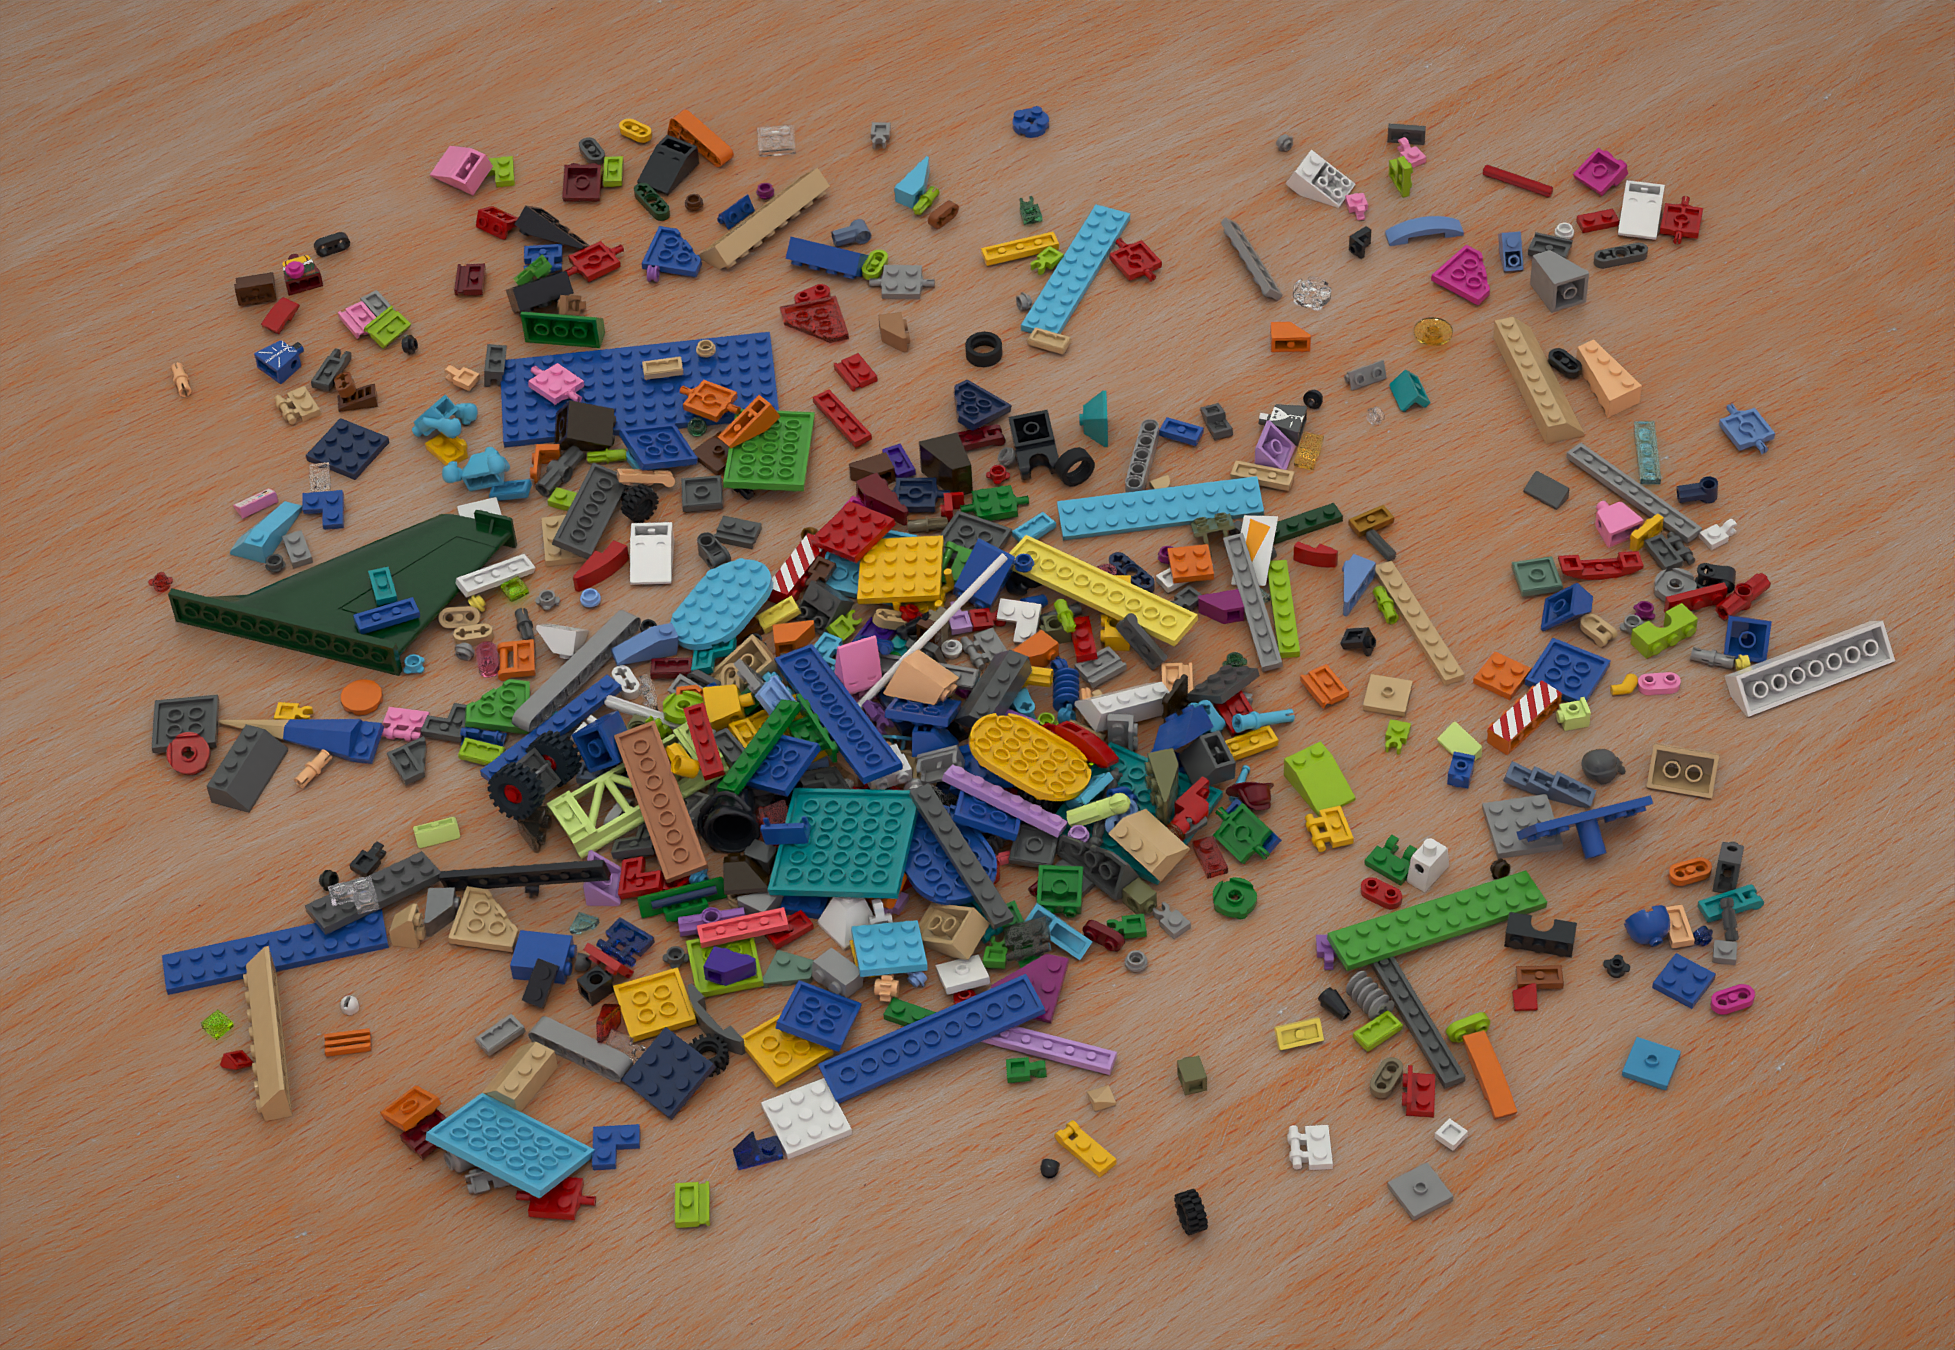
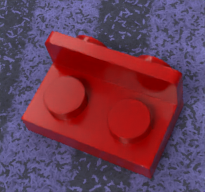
[476,206,518,240]
[1402,1065,1435,1118]

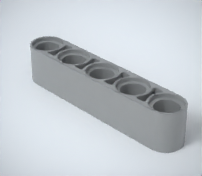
[1125,419,1159,493]
[528,1016,633,1082]

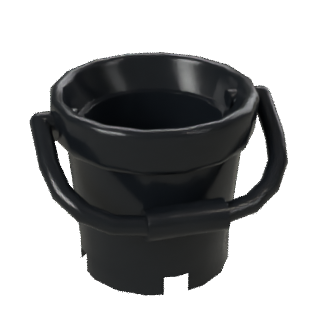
[697,786,760,853]

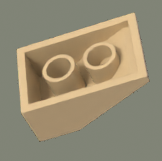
[708,634,781,690]
[919,903,990,960]

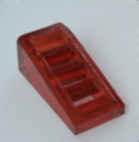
[596,1004,621,1043]

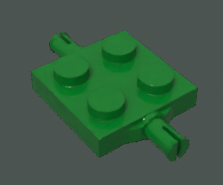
[960,485,1029,521]
[1213,803,1273,864]

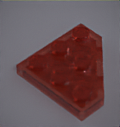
[780,296,849,343]

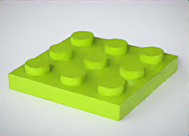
[686,937,764,997]

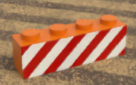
[1487,680,1562,756]

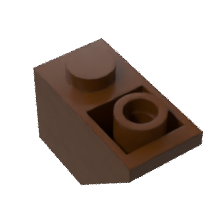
[849,452,896,484]

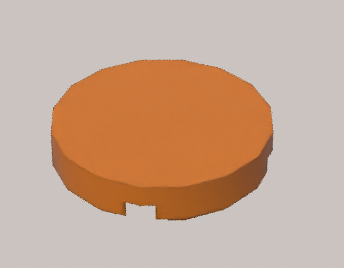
[340,679,383,715]

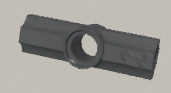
[535,445,584,497]

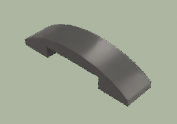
[688,983,746,1055]

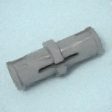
[1690,647,1735,670]

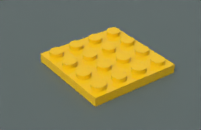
[857,535,944,604]

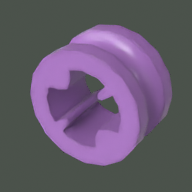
[647,265,660,282]

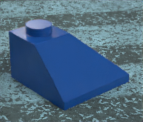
[1541,583,1593,631]
[1724,615,1772,663]

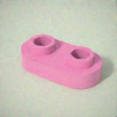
[1637,672,1681,695]

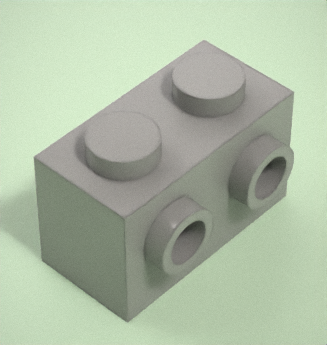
[812,947,864,998]

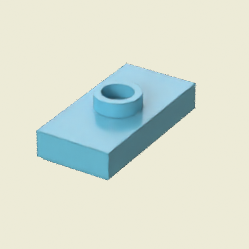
[1012,512,1056,542]

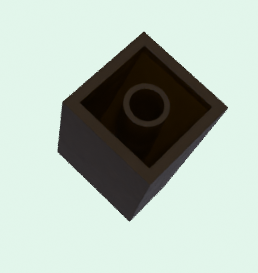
[554,400,616,451]
[919,432,973,495]

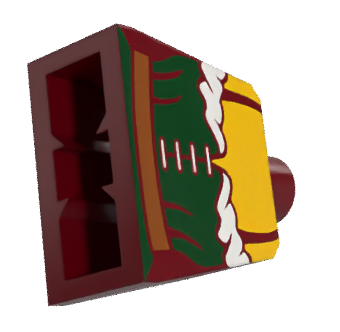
[282,254,323,296]

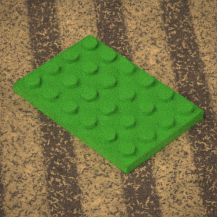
[723,409,815,492]

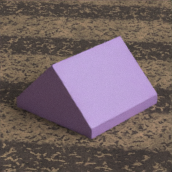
[1255,420,1296,470]
[583,850,621,906]

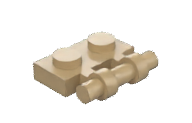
[274,386,321,424]

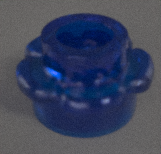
[1693,926,1713,946]

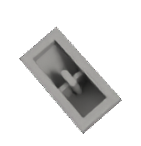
[737,892,782,915]

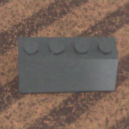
[954,650,1032,729]
[207,724,288,813]

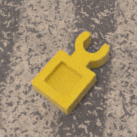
[274,702,314,720]

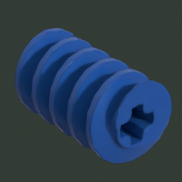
[1053,667,1079,712]

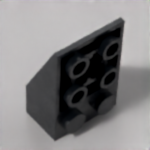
[637,135,699,196]

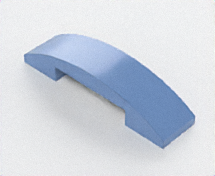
[1385,216,1464,246]

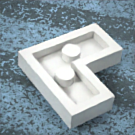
[997,598,1042,644]

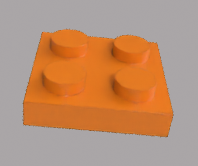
[1167,544,1214,584]
[1473,651,1532,700]
[380,1085,442,1132]

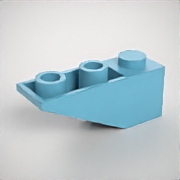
[894,156,930,209]

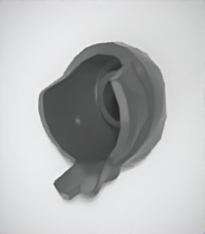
[1581,749,1626,785]

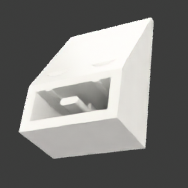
[1285,150,1355,208]
[1618,180,1665,240]
[630,522,675,585]

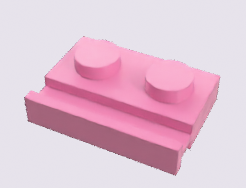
[338,301,376,339]

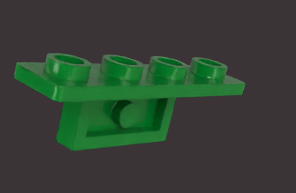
[787,694,839,763]
[637,877,727,922]

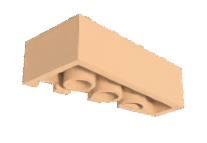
[1576,339,1642,418]

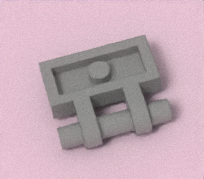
[960,628,1007,670]

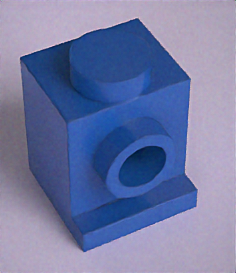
[1447,751,1475,789]

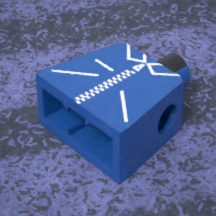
[254,341,304,385]

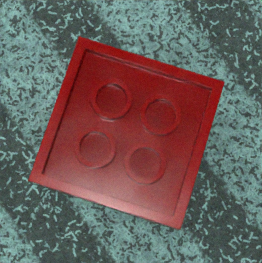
[810,501,896,563]

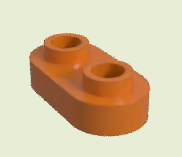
[1668,857,1712,886]

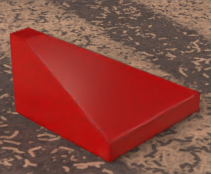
[1512,983,1538,1011]
[220,1050,254,1070]

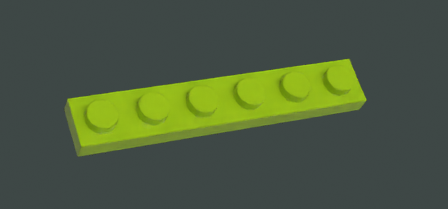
[1267,560,1300,658]

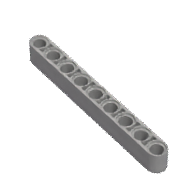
[512,610,641,733]

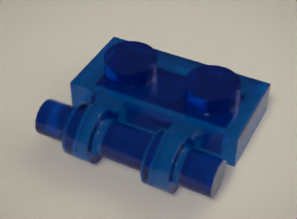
[596,917,655,967]

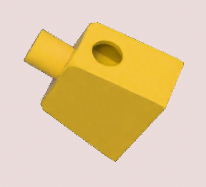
[703,684,755,732]

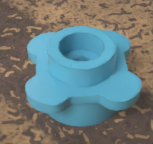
[403,654,425,674]

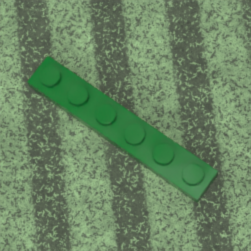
[717,699,802,795]

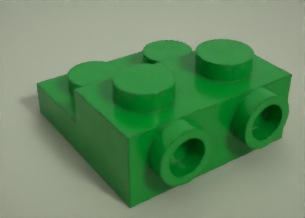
[1037,865,1083,918]

